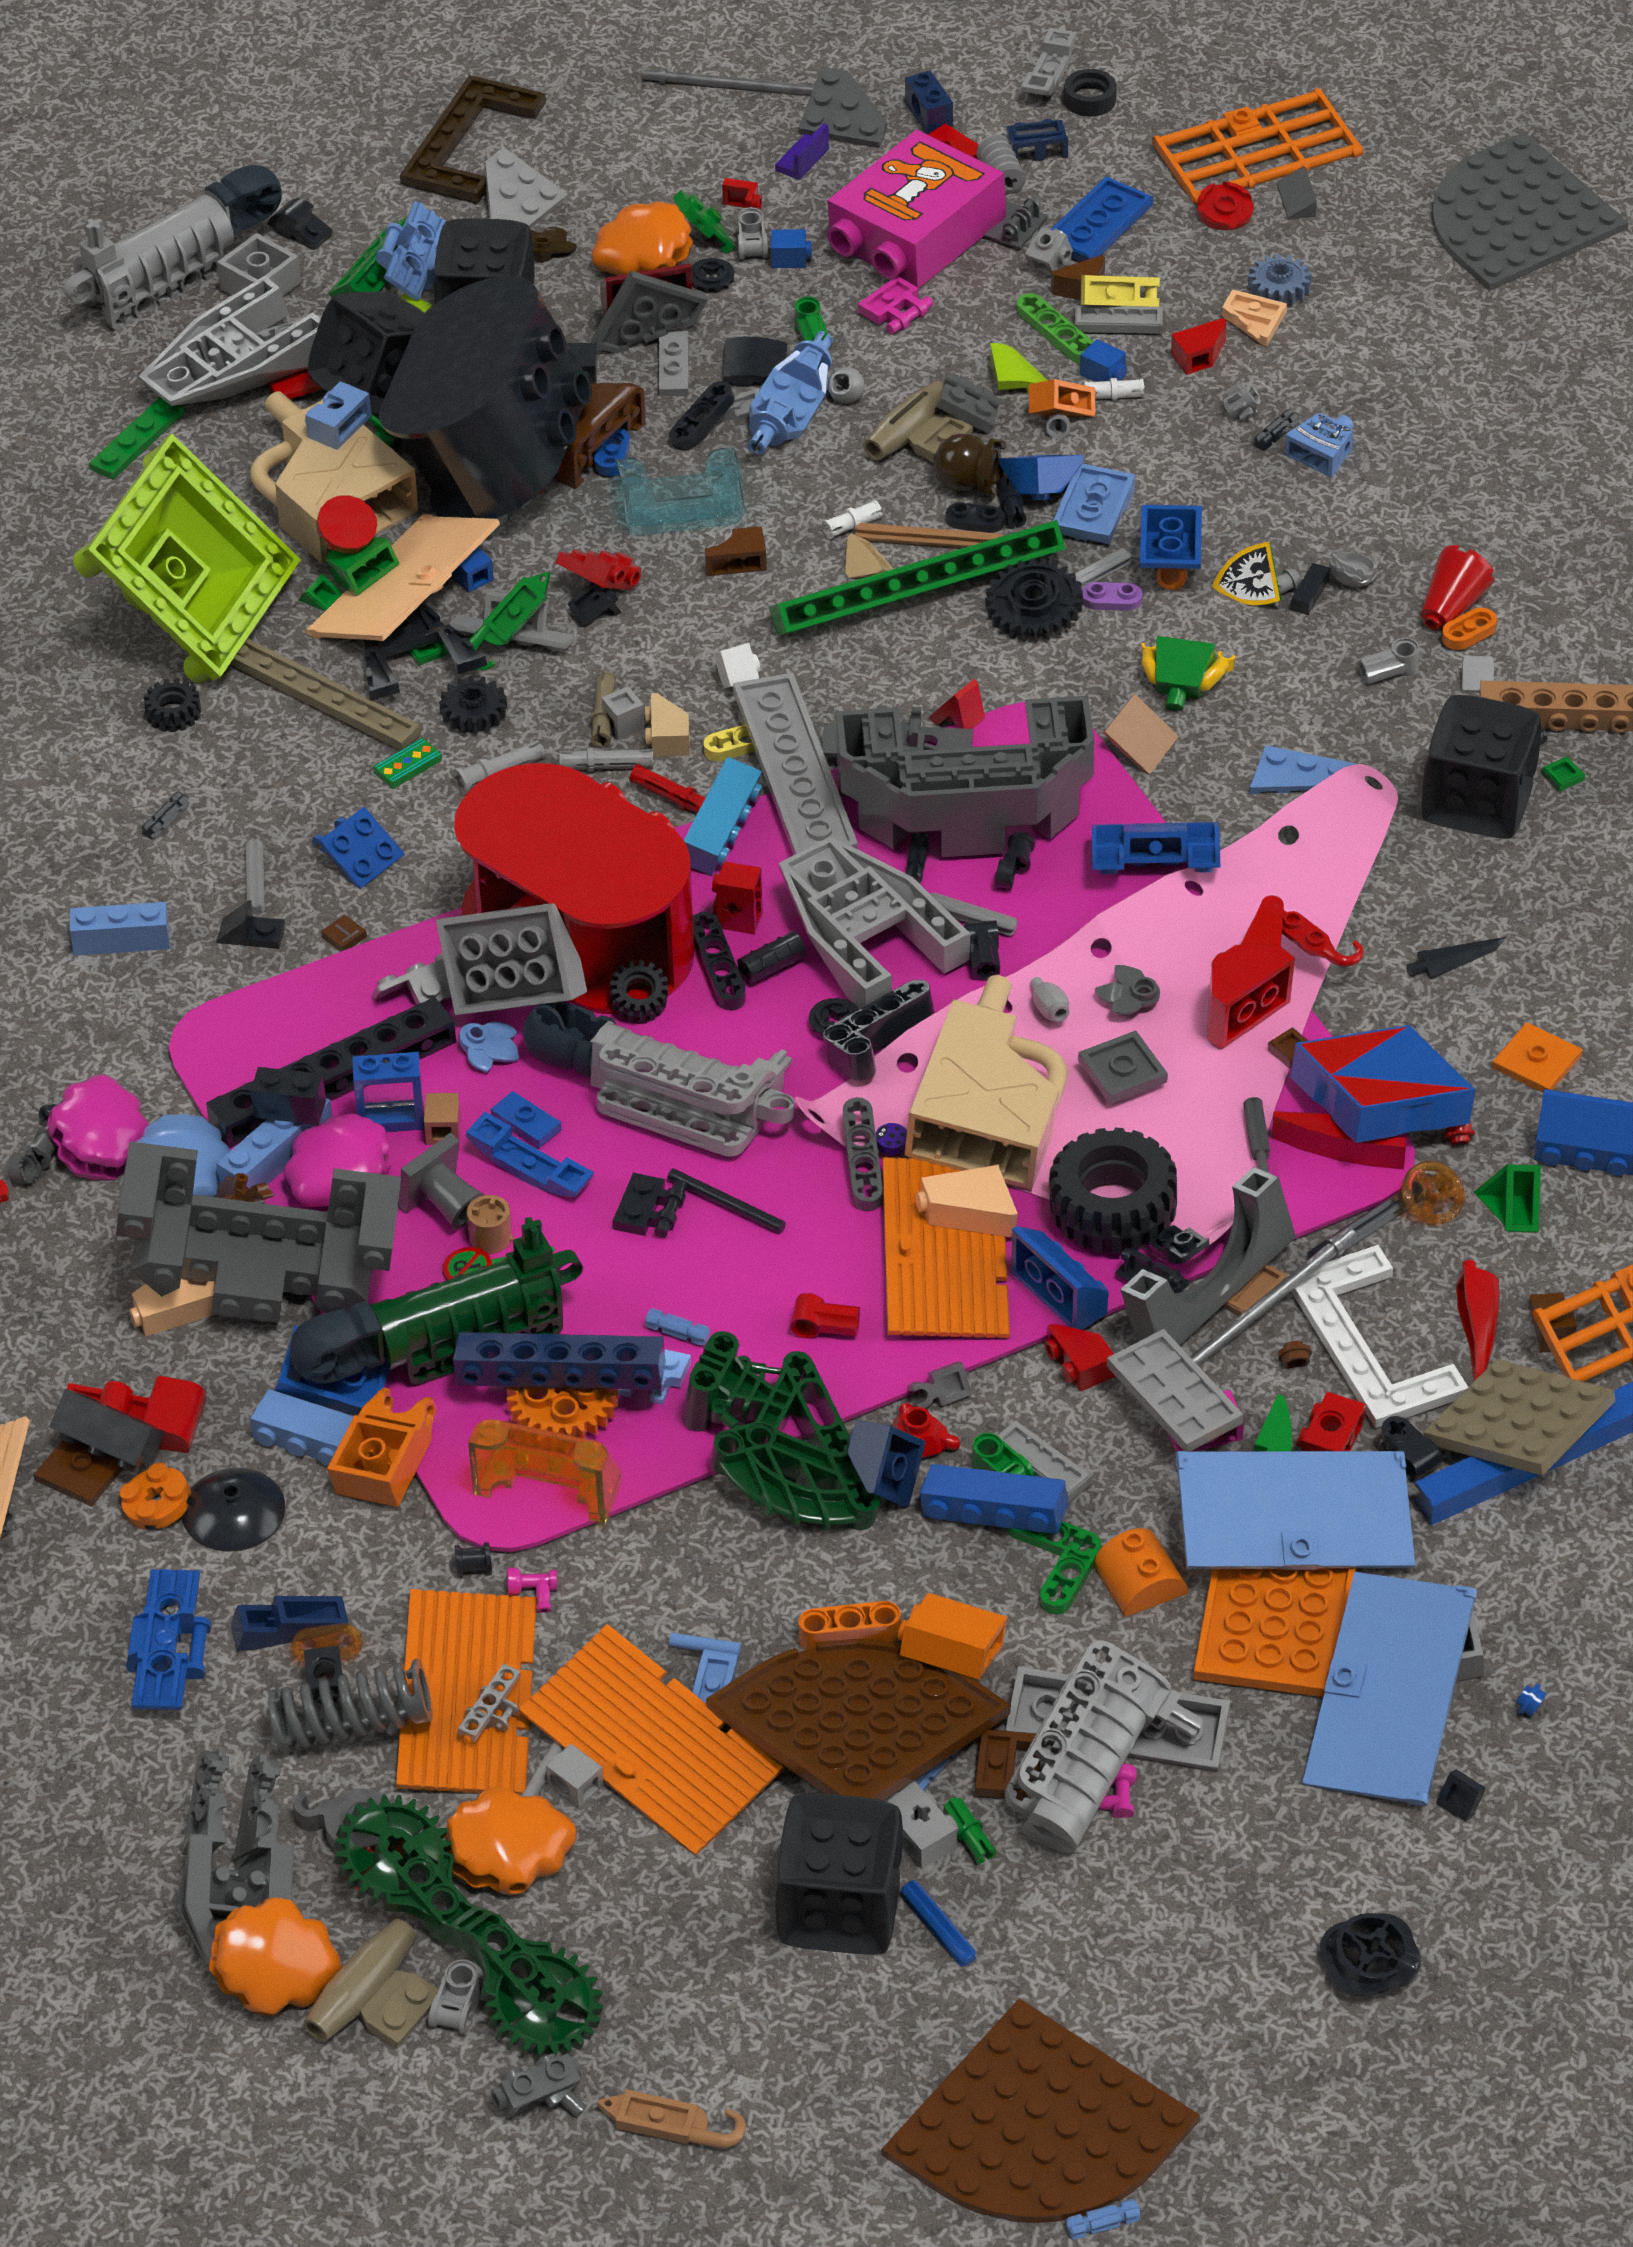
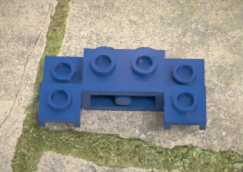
[1091,822,1221,874]

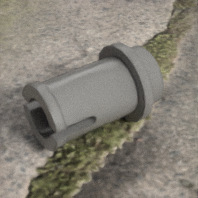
[1277,569,1301,595]

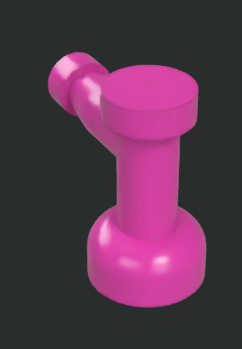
[507,1567,557,1613]
[1099,1763,1137,1818]

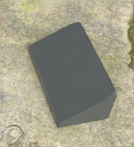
[1277,167,1317,220]

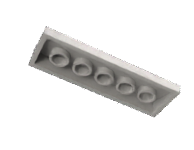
[1006,1666,1231,1771]

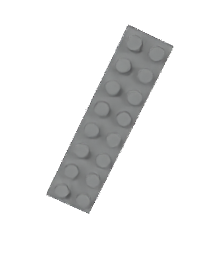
[733,673,858,855]

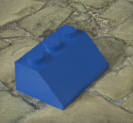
[1534,1089,1633,1176]
[1012,1226,1109,1330]

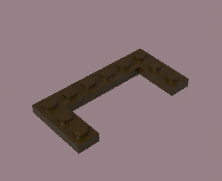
[400,75,546,203]

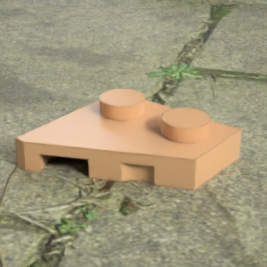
[1222,289,1287,346]

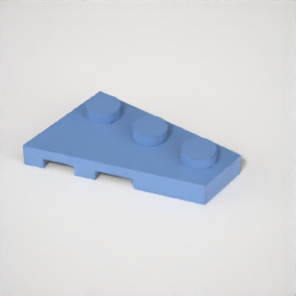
[1249,745,1356,794]

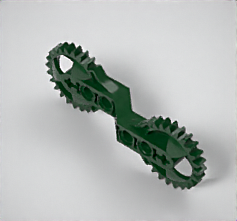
[333,1794,604,2061]

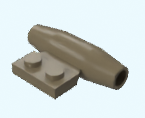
[863,381,973,463]
[303,1919,439,2050]

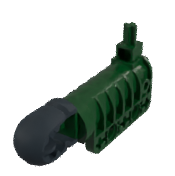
[289,1217,583,1384]

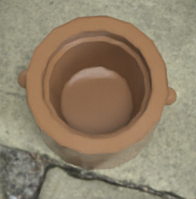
[467,1195,514,1254]

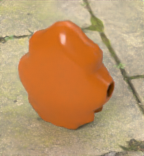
[591,201,693,276]
[445,1787,577,1895]
[208,1897,341,2016]

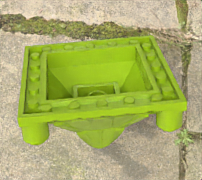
[73,433,301,684]

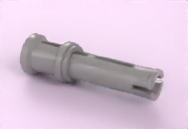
[452,740,545,795]

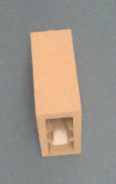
[915,1165,1018,1237]
[129,1278,215,1337]

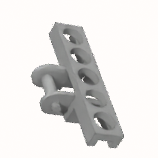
[458,1663,520,1742]

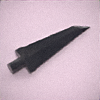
[1406,937,1507,980]

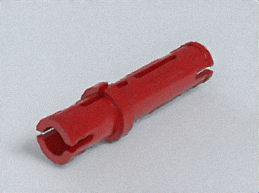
[629,764,706,814]

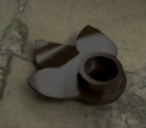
[531,227,577,261]

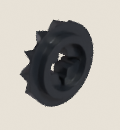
[691,258,735,293]
[809,998,859,1039]

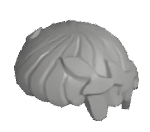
[1329,548,1378,588]

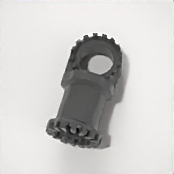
[7,1126,58,1185]

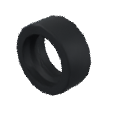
[1064,69,1117,117]

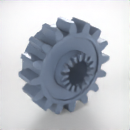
[1248,254,1312,305]

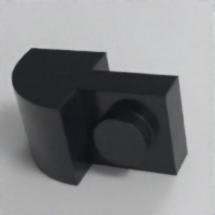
[268,198,333,250]

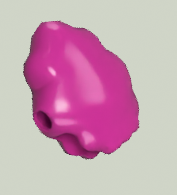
[47,1074,149,1181]
[284,1113,392,1207]

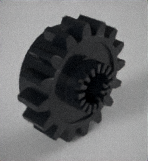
[439,676,508,734]

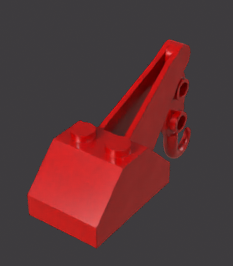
[1207,895,1364,1049]

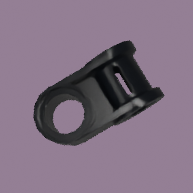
[1378,1416,1443,1482]

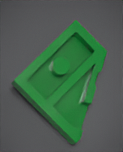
[673,190,736,254]

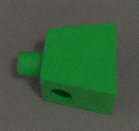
[325,537,400,596]

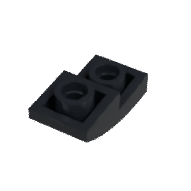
[1147,1225,1210,1264]

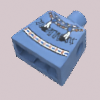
[1285,413,1353,477]

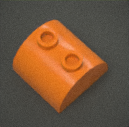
[1094,1528,1188,1617]

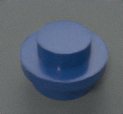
[1515,1683,1547,1717]

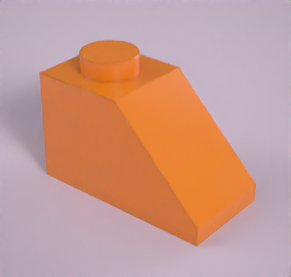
[1029,379,1095,417]

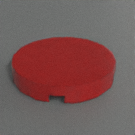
[1197,182,1254,230]
[316,495,377,553]

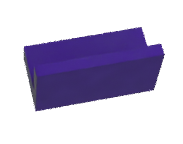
[775,123,829,180]

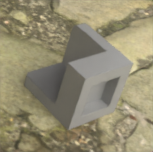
[601,686,645,740]

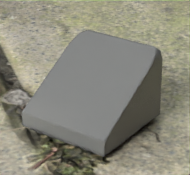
[1462,656,1494,693]

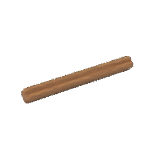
[855,523,1004,548]

